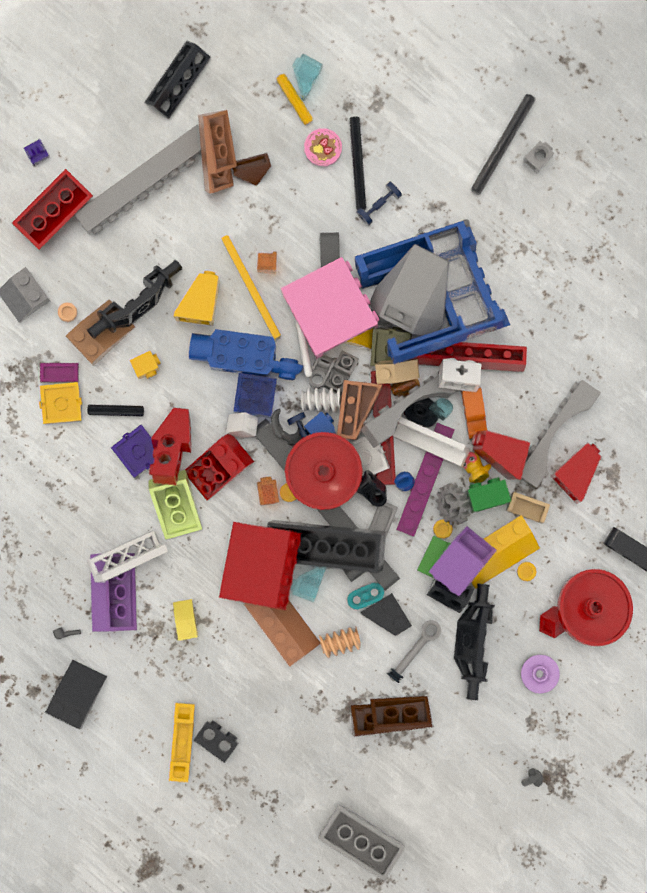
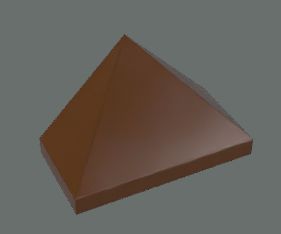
[232,153,271,186]

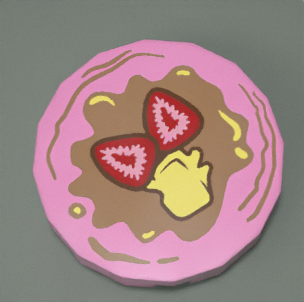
[304,129,342,167]

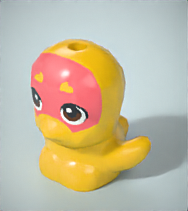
[463,452,491,483]

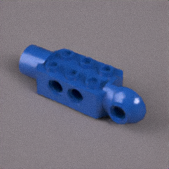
[189,329,304,380]

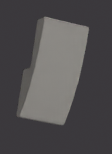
[324,350,359,393]

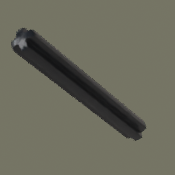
[350,116,366,210]

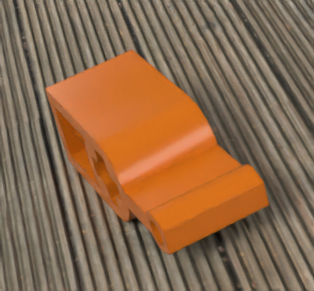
[461,386,487,439]

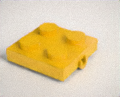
[39,382,82,424]

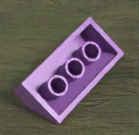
[90,553,137,632]

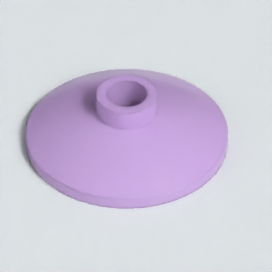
[521,655,560,693]

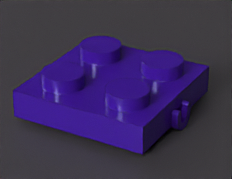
[111,424,155,478]

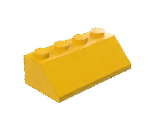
[471,515,540,589]

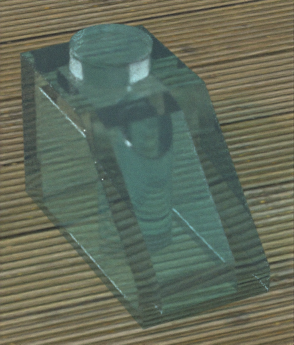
[292,53,323,101]
[290,567,326,602]

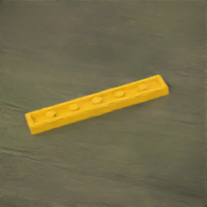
[221,235,281,341]

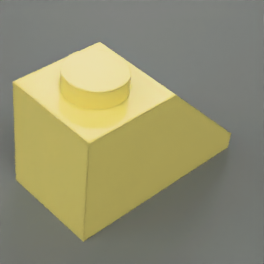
[173,599,199,641]

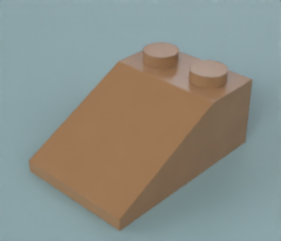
[66,299,135,366]

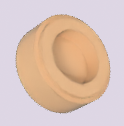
[58,302,78,322]

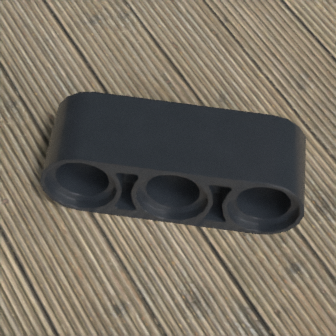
[603,527,647,571]

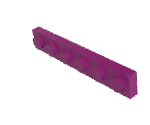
[396,423,455,537]

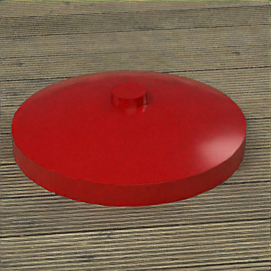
[285,432,363,510]
[557,569,633,647]

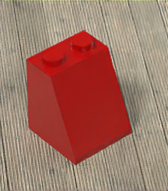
[471,430,530,480]
[550,443,601,504]

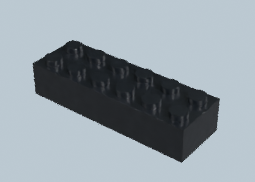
[267,520,386,573]

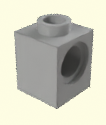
[523,141,554,173]

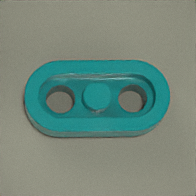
[347,583,384,610]

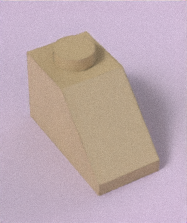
[375,359,420,384]

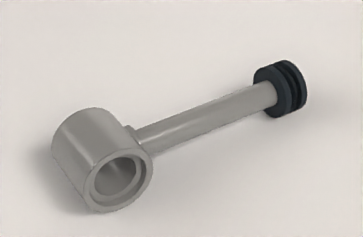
[387,620,441,683]

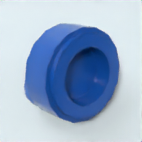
[394,471,415,492]

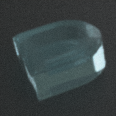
[429,398,453,421]

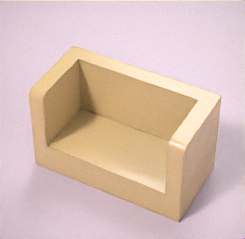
[506,492,550,524]

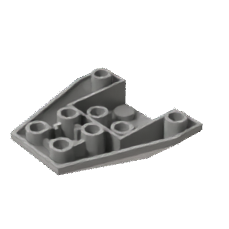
[369,244,449,336]

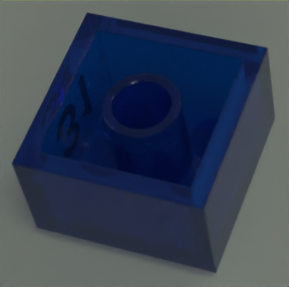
[233,373,277,418]

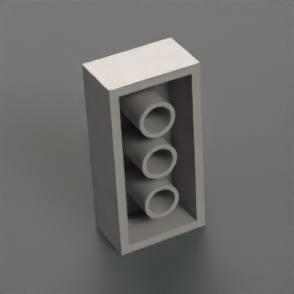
[318,804,405,881]

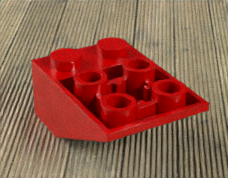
[185,434,254,501]

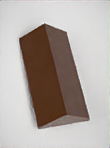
[351,696,432,737]

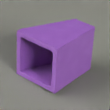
[429,526,497,596]

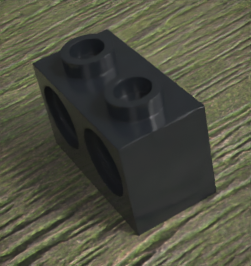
[427,579,474,613]
[193,720,239,763]

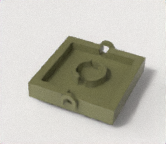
[370,328,412,366]

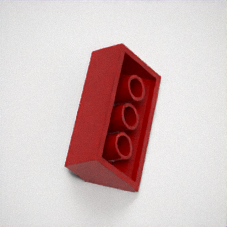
[12,169,93,250]

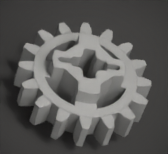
[436,483,472,525]

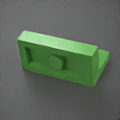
[417,536,451,579]

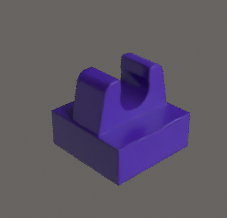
[24,139,50,166]

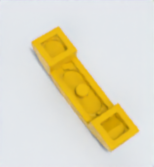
[169,703,195,782]

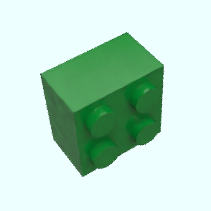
[465,477,511,513]

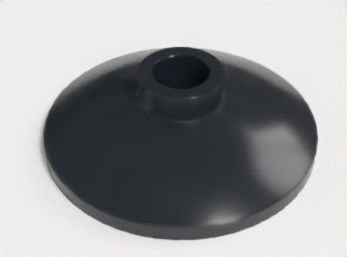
[403,398,439,428]

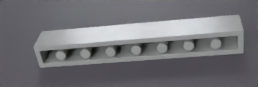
[75,124,202,235]

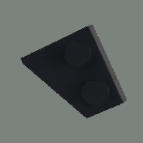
[360,593,412,636]

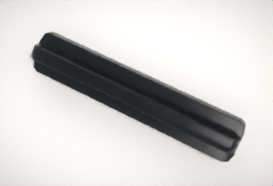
[87,405,144,416]

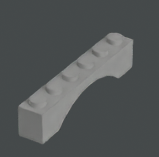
[360,371,459,448]
[521,380,601,488]

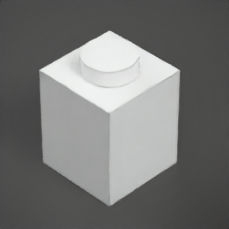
[226,412,258,438]

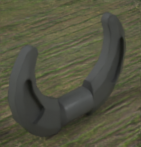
[271,409,304,445]

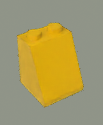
[174,271,220,326]

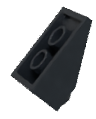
[45,660,107,730]

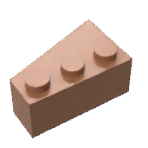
[337,380,384,440]

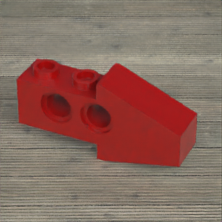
[149,407,192,485]

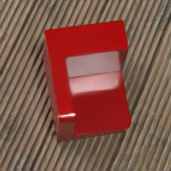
[539,606,565,639]

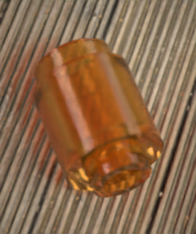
[390,379,420,397]

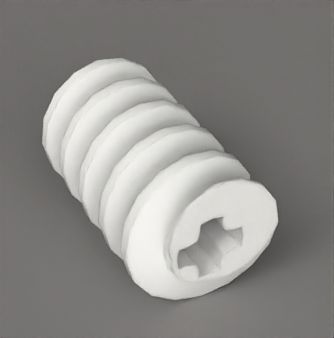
[301,387,342,412]

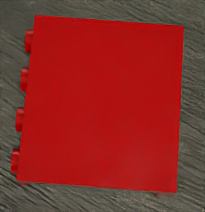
[219,522,301,610]

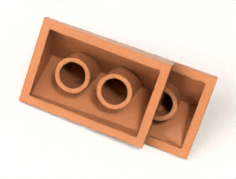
[198,110,237,193]

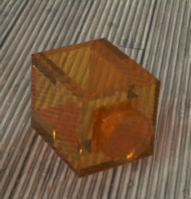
[257,477,279,506]

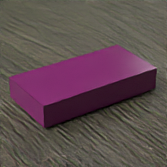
[40,363,79,383]

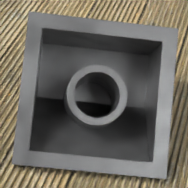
[0,267,50,323]

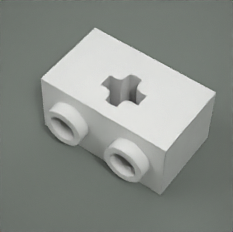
[438,358,481,392]

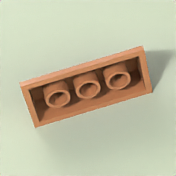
[244,601,321,667]

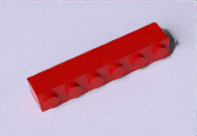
[412,342,527,372]

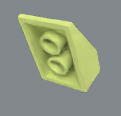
[148,470,202,540]

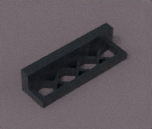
[144,41,211,119]

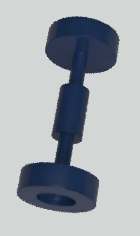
[356,181,402,226]
[287,412,309,439]

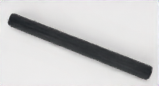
[471,94,535,194]

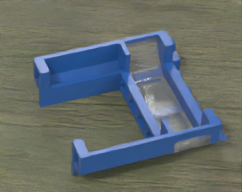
[355,221,510,364]

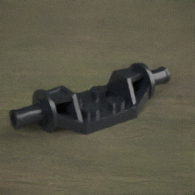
[87,260,182,339]
[454,584,495,700]

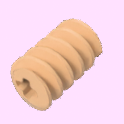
[319,625,361,658]

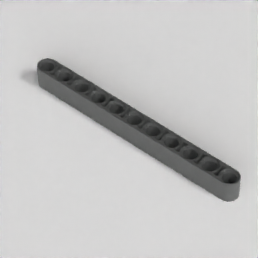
[256,418,400,591]

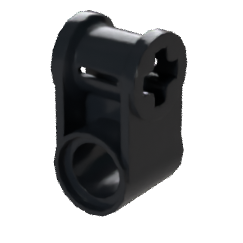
[357,470,387,507]

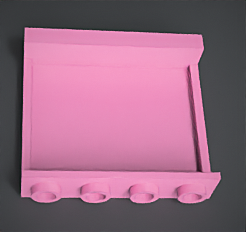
[281,257,380,359]

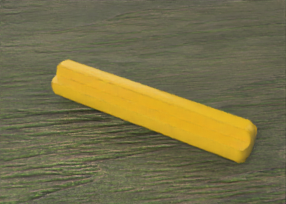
[276,73,313,125]

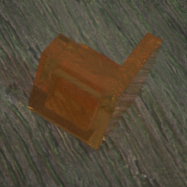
[257,251,277,273]

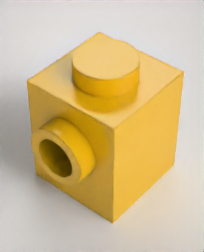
[129,351,161,379]

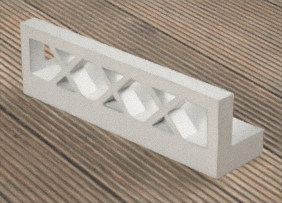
[393,417,470,467]
[87,531,168,582]

